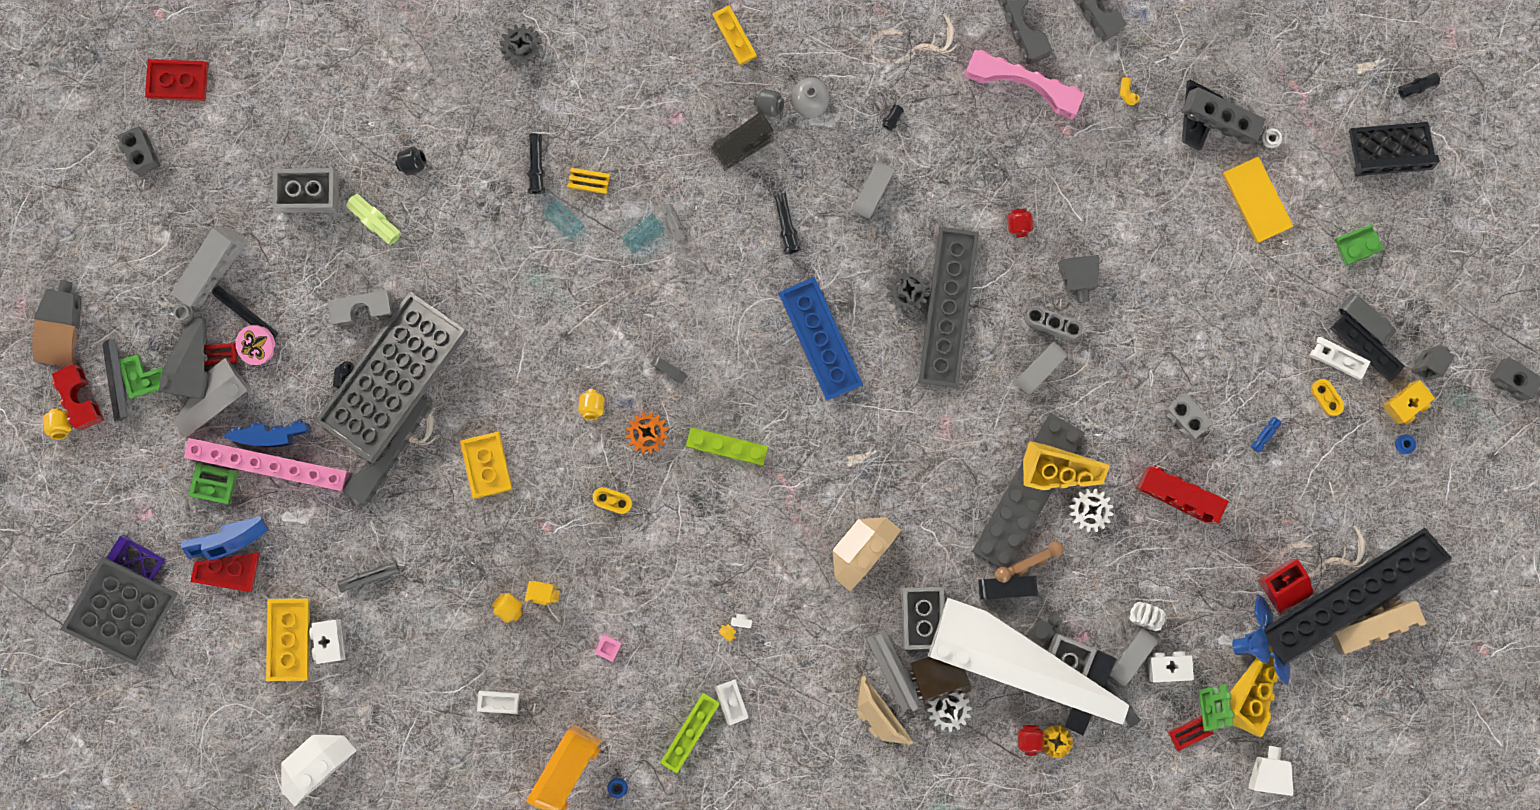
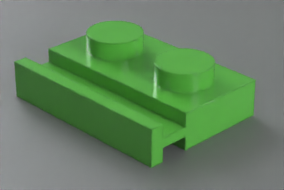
[1334,224,1384,266]

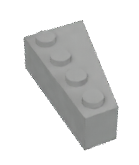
[171,228,249,307]

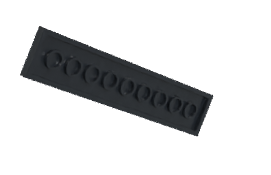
[1264,528,1452,666]

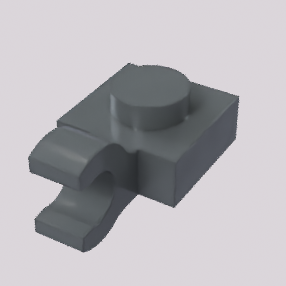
[1026,612,1062,647]

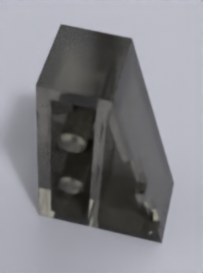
[711,111,774,171]

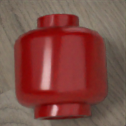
[1007,208,1034,238]
[1017,725,1044,756]

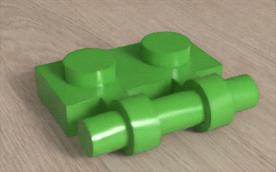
[1198,684,1234,731]

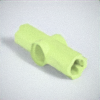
[346,194,402,246]

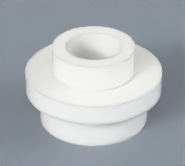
[1262,128,1282,148]

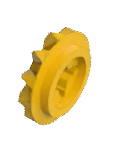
[1043,725,1073,758]

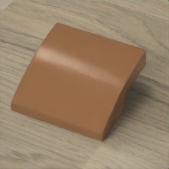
[32,320,77,367]

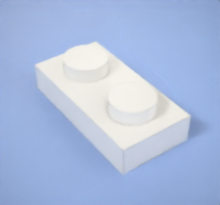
[715,679,748,725]

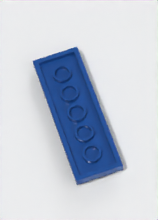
[778,277,863,401]

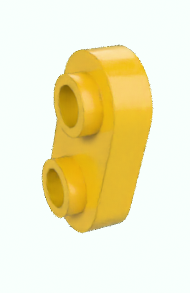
[1311,379,1344,416]
[593,487,632,514]

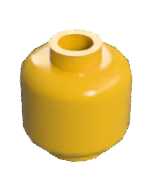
[578,389,605,420]
[42,408,72,440]
[492,593,523,623]

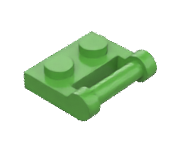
[188,461,239,505]

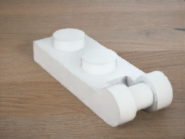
[1309,337,1370,380]

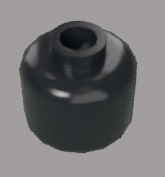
[395,147,427,176]

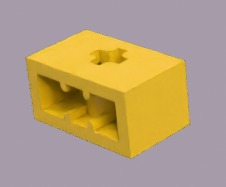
[1383,380,1435,425]

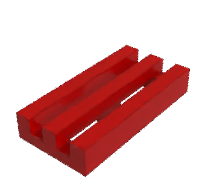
[204,343,239,366]
[1167,715,1214,751]

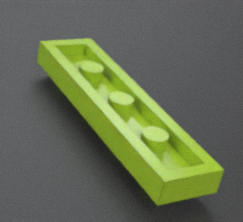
[686,427,768,466]
[660,692,720,773]

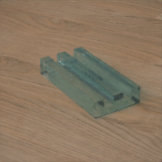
[542,199,584,240]
[621,214,665,254]

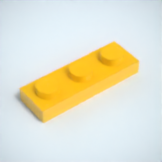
[712,5,757,66]

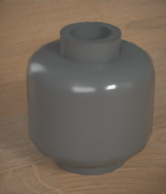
[754,89,784,117]

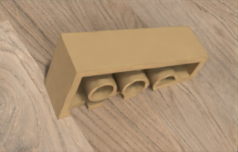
[1331,598,1427,654]

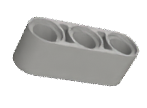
[852,161,895,219]
[1024,307,1083,341]
[1014,341,1068,396]
[1110,627,1158,686]

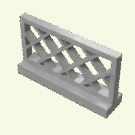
[866,629,921,711]

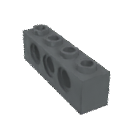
[1182,87,1266,145]

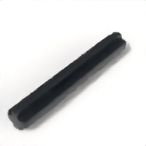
[212,286,278,339]

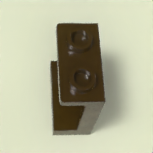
[909,657,971,706]

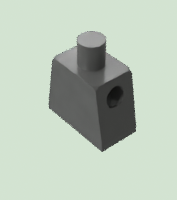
[1058,255,1099,303]
[34,280,81,329]

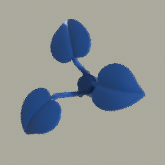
[1232,594,1290,685]

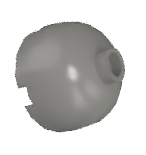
[791,77,830,118]

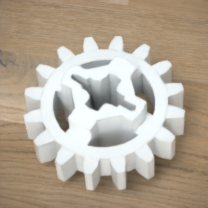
[1069,489,1113,532]
[927,692,972,732]

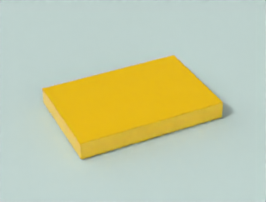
[460,431,513,499]

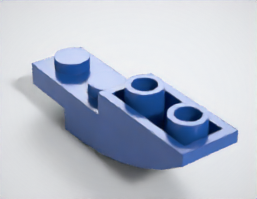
[224,420,311,448]
[181,516,268,561]

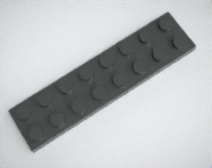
[918,227,979,388]
[972,413,1085,568]

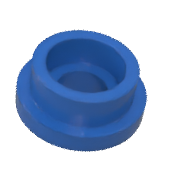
[1395,434,1416,454]
[607,777,628,799]

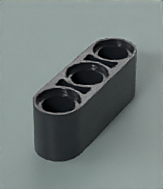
[978,576,1038,600]

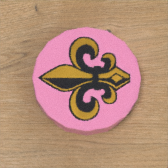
[236,325,275,365]

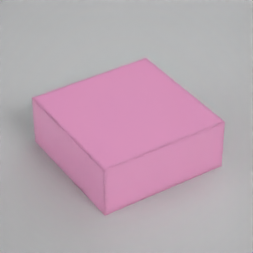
[595,635,622,662]

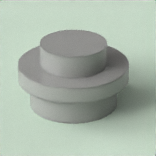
[173,304,194,324]

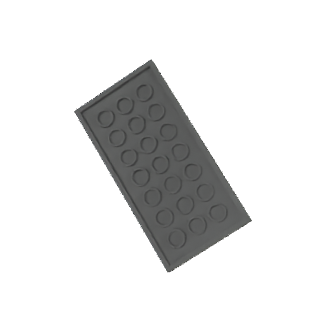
[316,292,468,464]

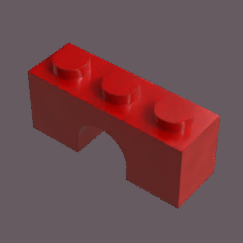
[52,364,104,430]

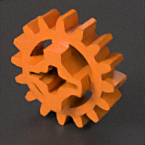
[626,411,669,455]

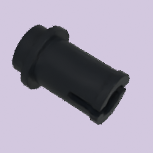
[882,104,904,131]

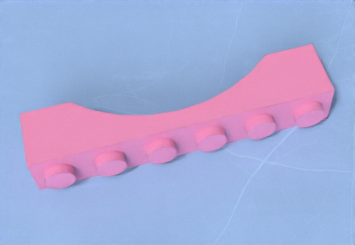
[964,50,1085,120]

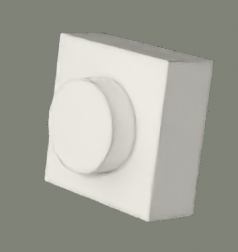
[731,614,752,628]

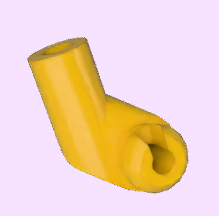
[1119,77,1139,105]

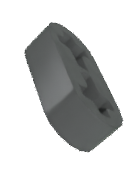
[650,356,687,384]

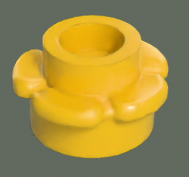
[718,624,736,642]

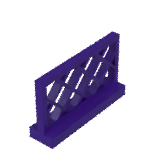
[106,535,166,580]

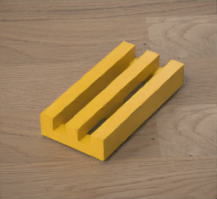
[567,168,610,194]

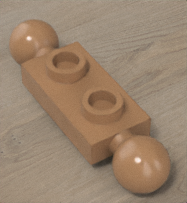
[995,541,1064,583]

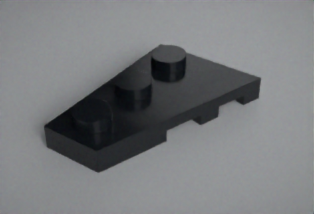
[1182,79,1223,151]

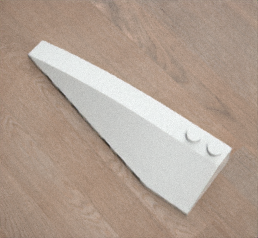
[928,598,1129,725]

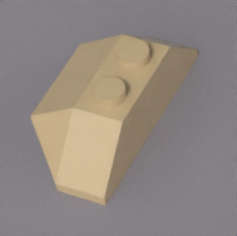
[832,517,901,592]
[856,675,914,745]

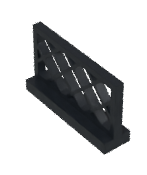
[1349,122,1440,176]

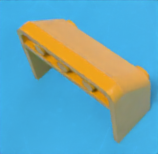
[526,724,602,810]

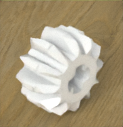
[1129,602,1166,631]

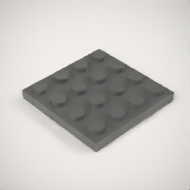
[60,556,178,666]

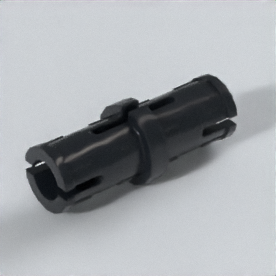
[1398,73,1440,99]

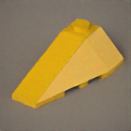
[1023,441,1110,490]
[1221,648,1278,737]

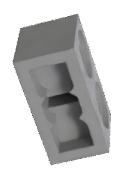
[1164,393,1213,440]

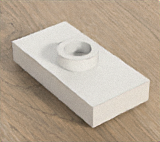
[477,691,520,714]

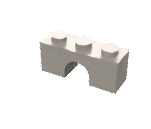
[328,288,394,327]

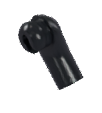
[333,361,354,388]

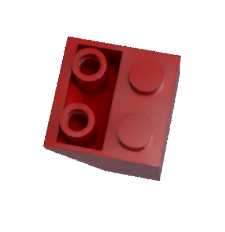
[1257,559,1314,615]

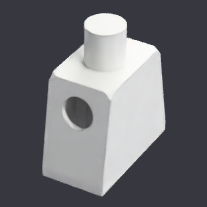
[1248,746,1293,796]

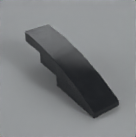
[1065,650,1117,736]

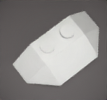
[281,735,358,806]

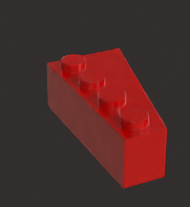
[1136,465,1229,525]

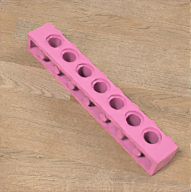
[184,438,352,491]

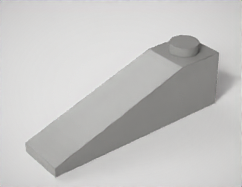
[173,358,251,438]

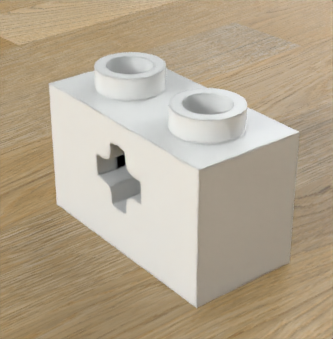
[309,619,345,664]
[1147,651,1194,682]

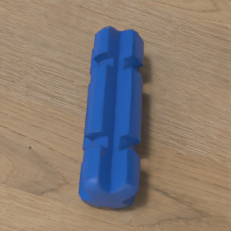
[1251,417,1282,453]

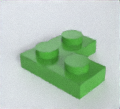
[119,354,164,399]

